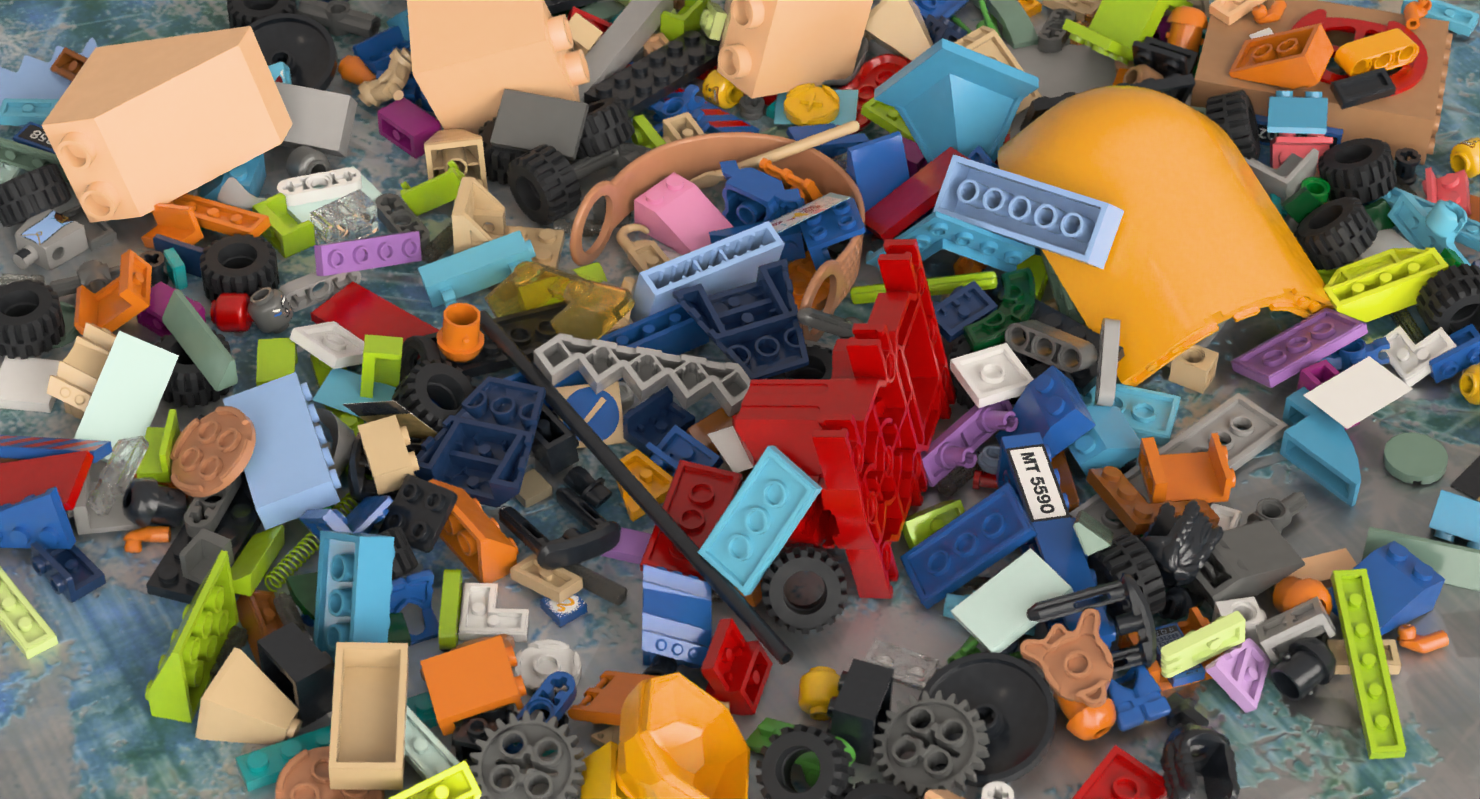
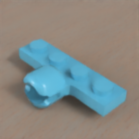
[1387,193,1471,266]

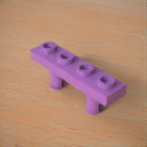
[314,231,422,276]
[921,399,1018,487]

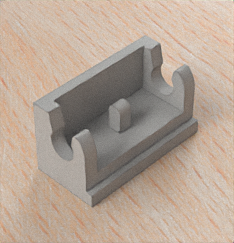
[1256,596,1336,664]

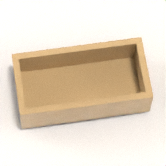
[328,642,409,790]

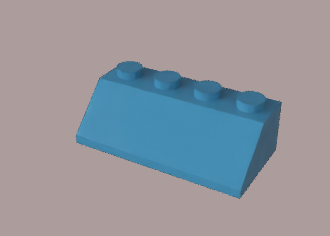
[313,531,395,673]

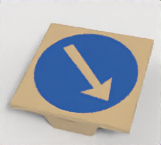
[555,381,626,448]

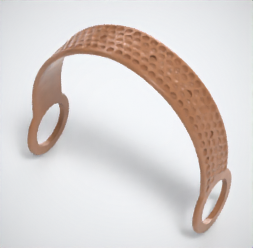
[570,132,865,342]

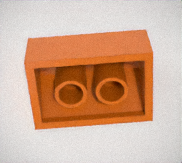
[428,479,519,583]

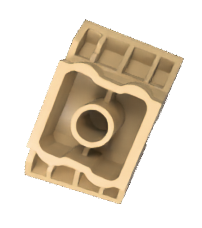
[47,322,117,419]

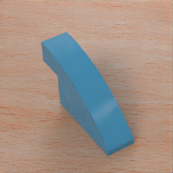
[1280,387,1361,507]

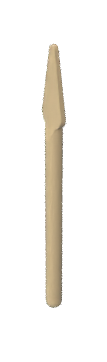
[689,121,860,190]

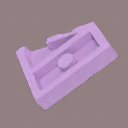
[1205,638,1271,713]

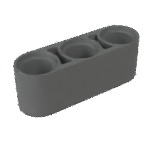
[1005,319,1098,373]

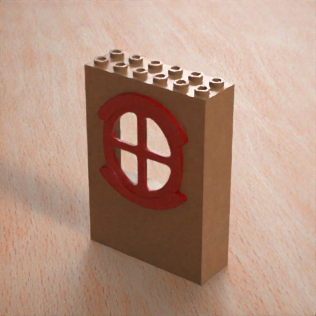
[1190,0,1453,165]

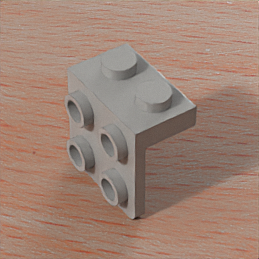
[67,472,141,535]

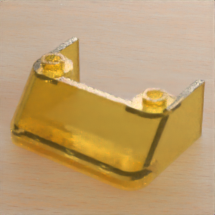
[484,261,635,341]

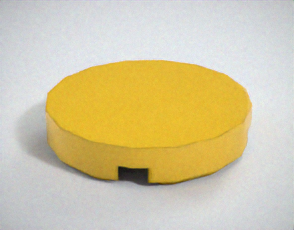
[784,83,840,126]

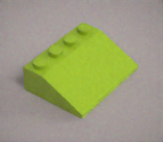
[145,550,239,723]

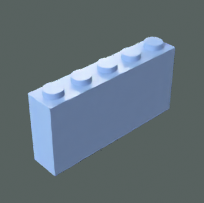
[630,221,785,323]
[223,372,342,530]

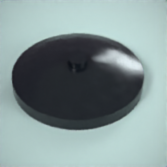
[248,13,338,91]
[915,652,1057,787]

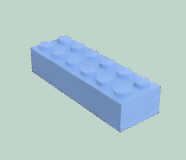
[933,154,1124,269]

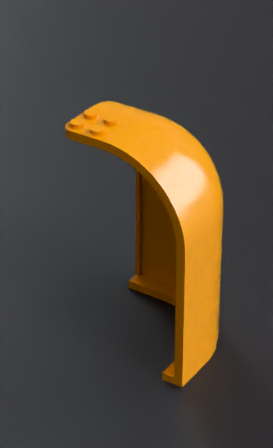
[997,85,1334,387]

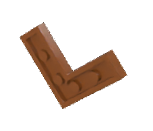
[1086,466,1220,535]

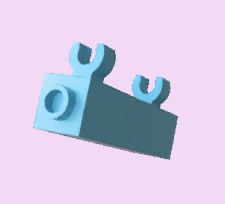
[418,230,536,308]

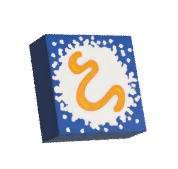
[540,594,587,627]

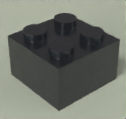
[257,621,335,729]
[827,659,894,766]

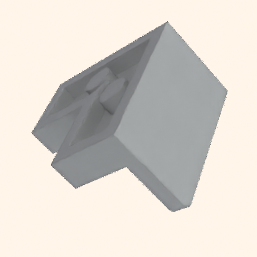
[1244,148,1319,203]

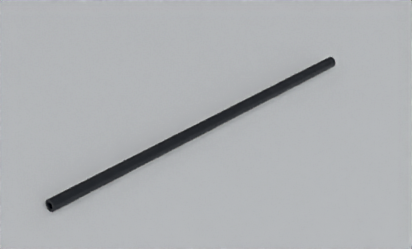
[480,310,793,665]

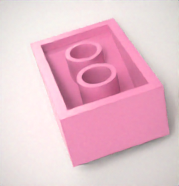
[634,172,733,255]

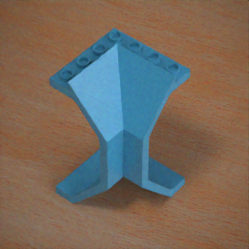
[866,38,1039,272]

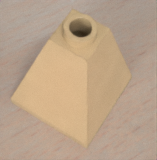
[865,0,933,61]
[424,128,488,191]
[195,647,302,745]

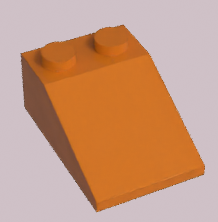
[1229,23,1334,89]

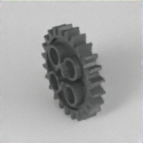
[873,690,990,799]
[469,710,587,799]

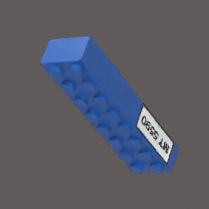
[996,432,1116,652]

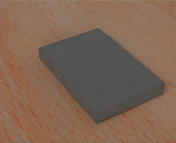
[490,89,589,161]

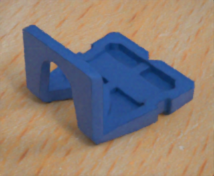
[389,569,439,646]
[1106,665,1171,732]

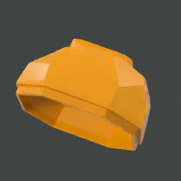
[615,672,750,799]

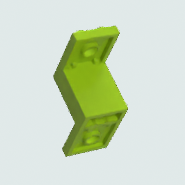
[1062,0,1193,65]

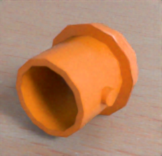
[1165,6,1208,52]
[437,303,484,363]
[1272,576,1333,616]
[1053,693,1117,741]

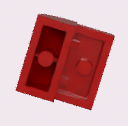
[701,618,773,716]

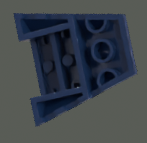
[672,258,809,379]
[414,376,546,508]

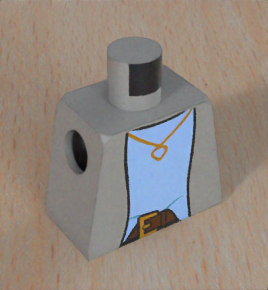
[13,209,89,270]

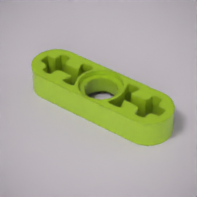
[439,569,462,650]

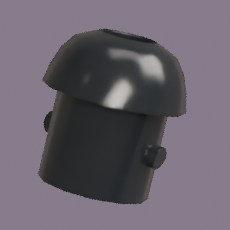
[122,477,186,528]
[1271,637,1336,702]

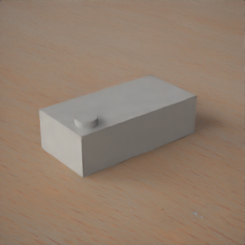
[274,81,358,158]

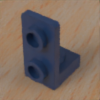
[924,14,968,45]

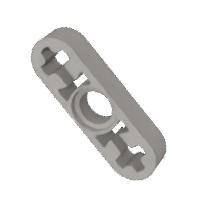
[279,271,361,312]
[1095,318,1120,407]

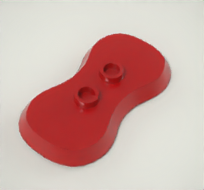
[836,54,911,134]

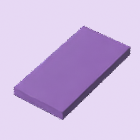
[1231,307,1368,388]

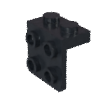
[1132,36,1199,78]
[378,474,458,553]

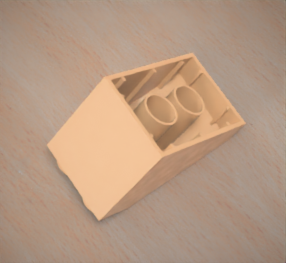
[407,0,590,134]
[717,0,873,99]
[42,26,293,223]

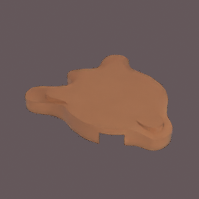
[1020,608,1114,708]

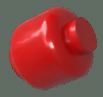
[210,292,254,333]

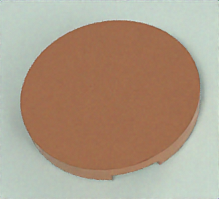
[170,406,256,497]
[275,746,385,799]

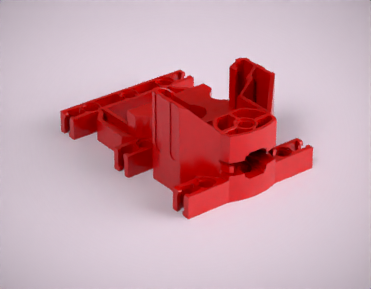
[735,239,957,599]

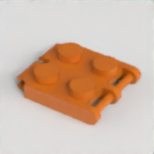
[759,158,822,205]
[568,670,659,726]

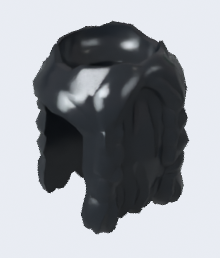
[1139,500,1224,588]
[1160,723,1240,799]

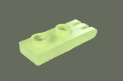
[700,1,727,41]
[1161,610,1246,678]

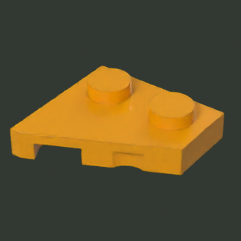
[616,449,673,522]

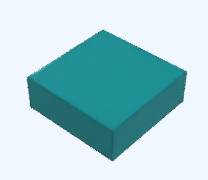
[163,247,188,290]

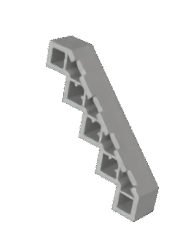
[534,333,751,417]

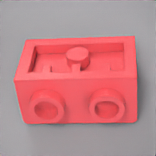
[1270,133,1333,175]
[1422,167,1471,216]

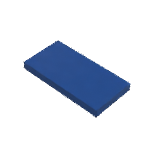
[900,483,1038,609]

